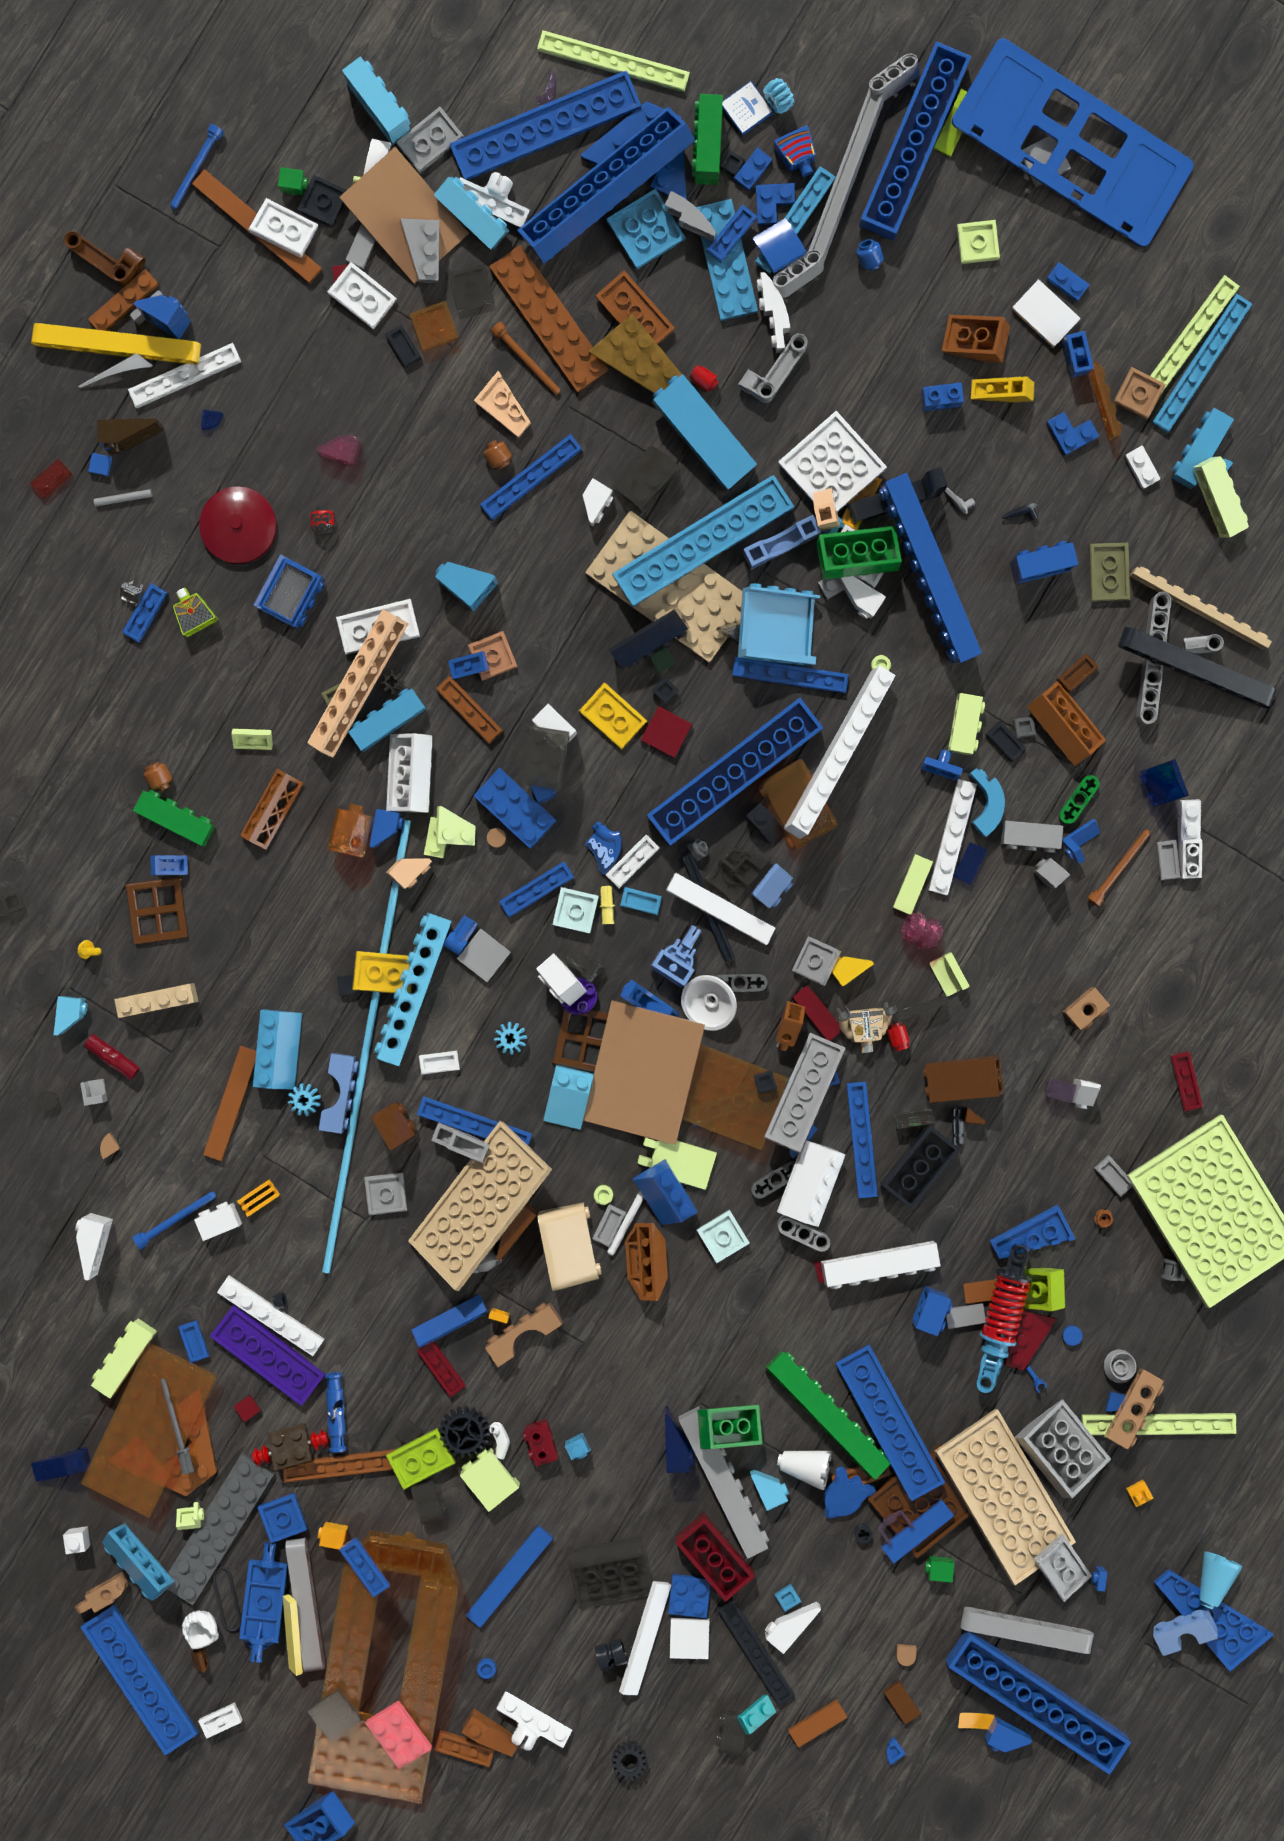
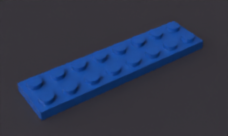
[836,1344,945,1501]
[80,1604,199,1755]

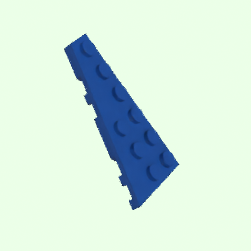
[1154,1569,1274,1671]

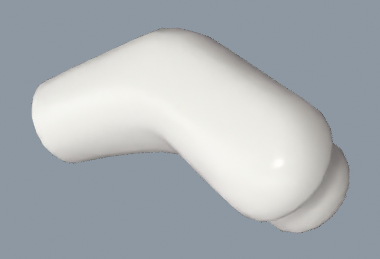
[489,1422,510,1459]

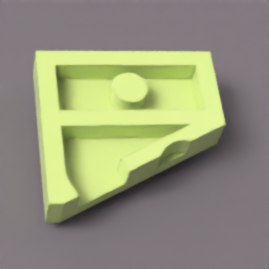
[436,806,475,846]

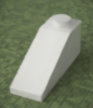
[838,576,886,619]
[765,1602,821,1654]

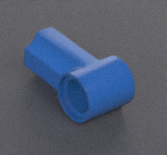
[443,915,478,956]

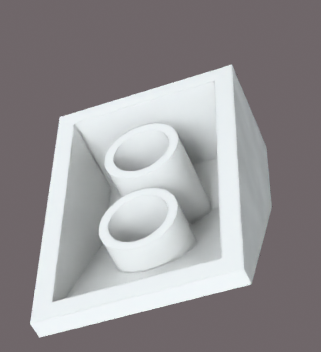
[75,1213,113,1280]

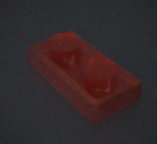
[30,458,73,499]

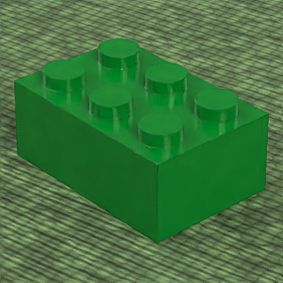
[697,1405,762,1449]

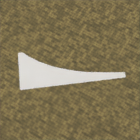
[78,353,153,388]

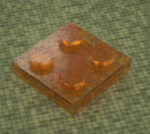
[410,301,459,352]

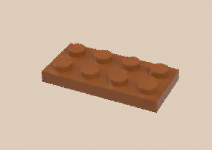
[595,271,675,344]

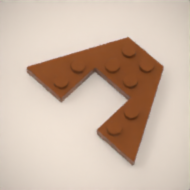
[109,1387,218,1496]

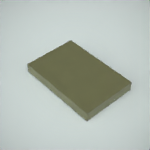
[1089,543,1130,602]

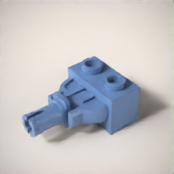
[649,925,702,988]

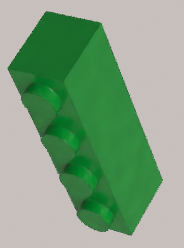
[133,789,215,846]

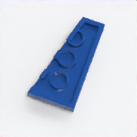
[989,1205,1075,1259]

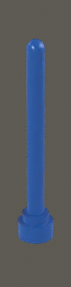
[170,124,224,209]
[133,1192,216,1250]

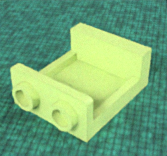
[460,1448,520,1512]

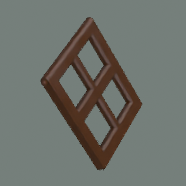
[125,877,188,944]
[551,1009,609,1072]

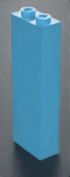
[652,374,757,491]

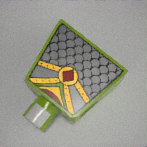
[173,588,218,637]

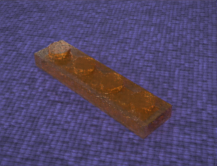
[1089,361,1122,441]

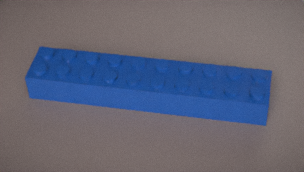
[859,41,971,241]
[517,107,695,263]
[879,473,982,663]
[647,698,823,846]
[946,1630,1131,1775]

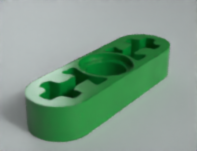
[1058,775,1099,824]

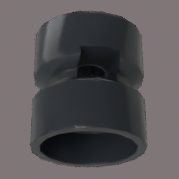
[595,1638,628,1671]

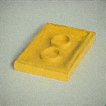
[579,683,647,750]
[352,951,411,993]

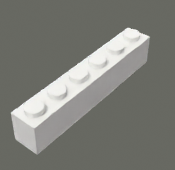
[821,1241,940,1289]

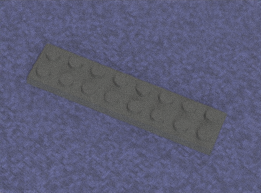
[167,1453,275,1605]

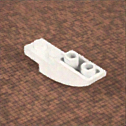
[757,272,790,353]
[1178,799,1202,879]

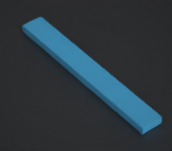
[1152,294,1252,433]

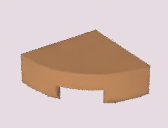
[100,1132,121,1159]

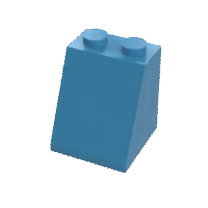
[435,562,498,612]

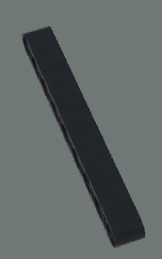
[1118,627,1276,708]

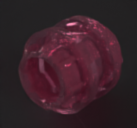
[901,912,943,950]

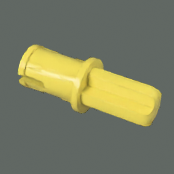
[600,886,615,924]

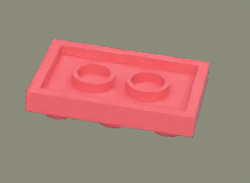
[366,1700,432,1769]

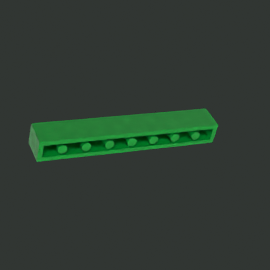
[764,1351,891,1480]

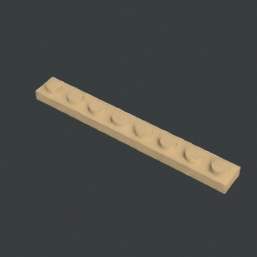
[1129,567,1272,650]

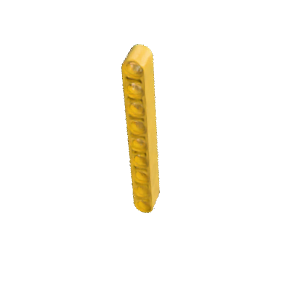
[31,323,201,365]

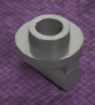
[686,839,708,862]

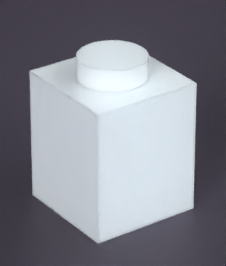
[63,1526,91,1554]

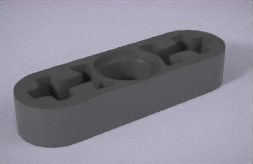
[715,974,768,992]
[751,1160,796,1198]

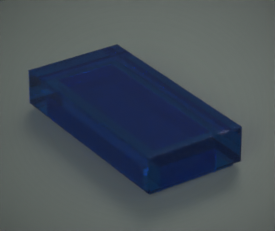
[953,842,987,885]

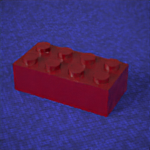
[675,1512,755,1602]

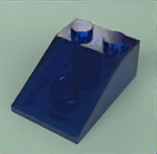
[1140,759,1189,807]
[665,1406,693,1473]

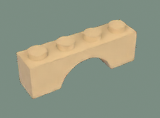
[114,983,198,1018]

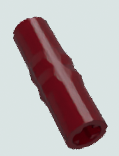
[84,1034,140,1080]

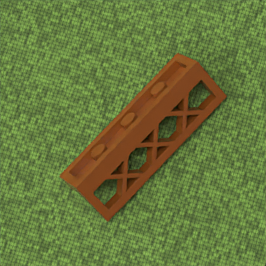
[240,769,303,849]

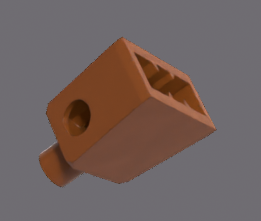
[776,1001,805,1051]

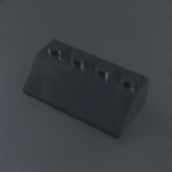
[608,608,690,669]

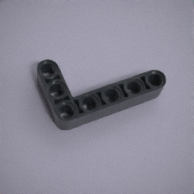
[848,467,948,524]

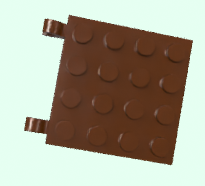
[867,1444,971,1558]

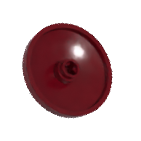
[199,487,277,564]

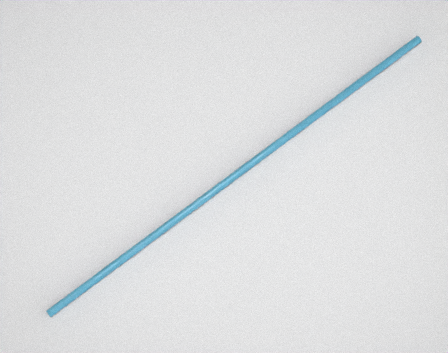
[322,820,411,1273]

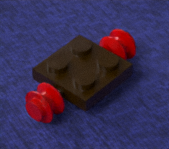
[252,1423,329,1472]

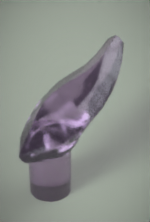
[536,70,556,104]

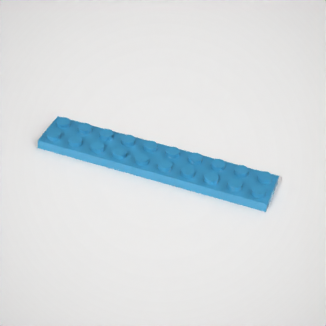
[612,475,794,608]

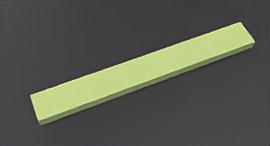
[537,30,690,93]
[1150,275,1240,392]
[1081,1413,1236,1435]

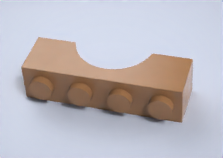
[485,1302,563,1367]

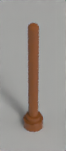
[490,321,560,395]
[1087,830,1150,907]

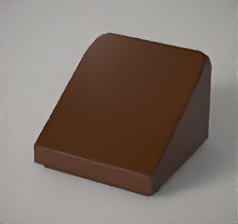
[963,1107,985,1125]
[191,1647,209,1673]

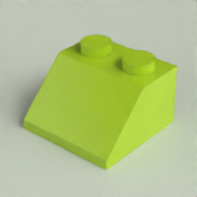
[1023,1268,1065,1311]

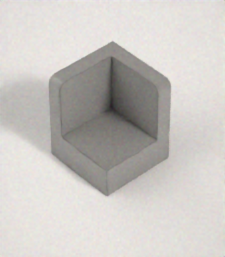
[81,1079,108,1106]

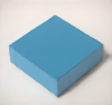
[775,1584,801,1612]

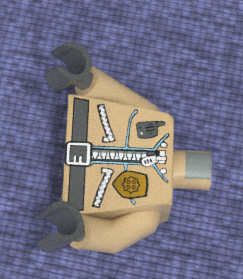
[836,1002,897,1053]

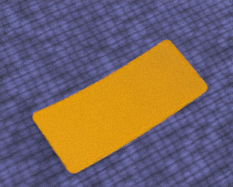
[958,1713,994,1730]

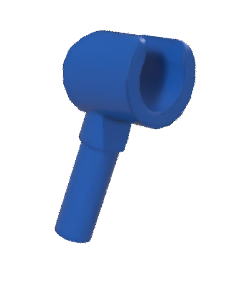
[1026,1366,1047,1393]

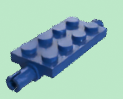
[239,1542,288,1663]

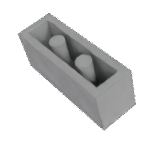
[1001,821,1063,853]

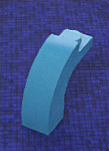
[968,768,1005,838]

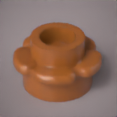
[1094,1209,1113,1228]

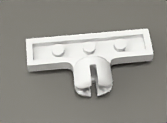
[460,172,531,227]
[496,1691,572,1750]

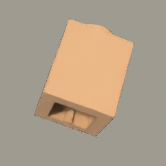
[813,488,840,531]
[386,858,432,889]

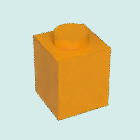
[317,1522,348,1550]

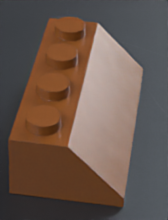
[1027,681,1106,766]

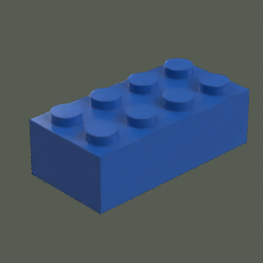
[474,768,557,849]

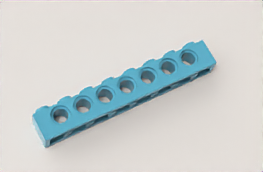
[374,912,451,1066]

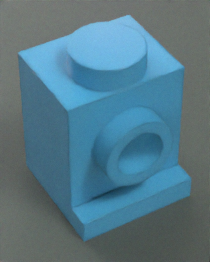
[565,1433,591,1460]

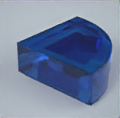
[201,410,223,430]

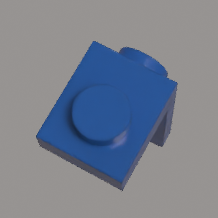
[1062,819,1100,864]

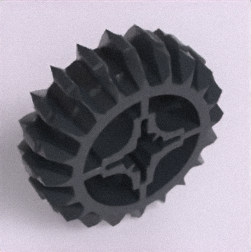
[438,1405,491,1458]

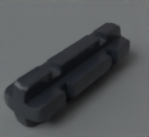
[952,1107,964,1145]

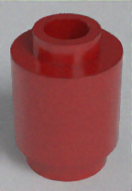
[689,365,719,392]
[887,1022,910,1051]

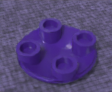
[560,978,597,1015]

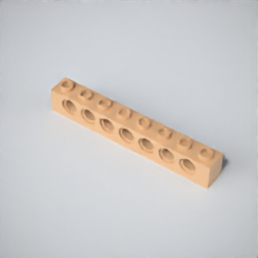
[307,609,409,757]

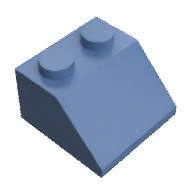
[751,864,793,909]

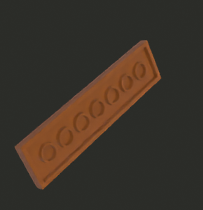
[489,245,609,393]

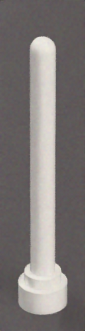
[608,1190,644,1256]

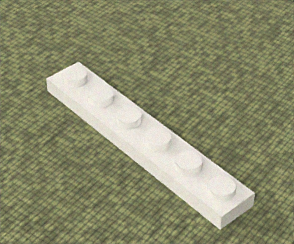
[928,779,977,895]
[217,1275,324,1356]

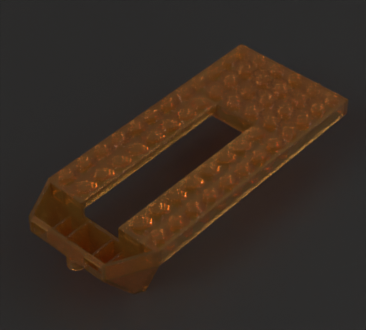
[308,1530,460,1804]

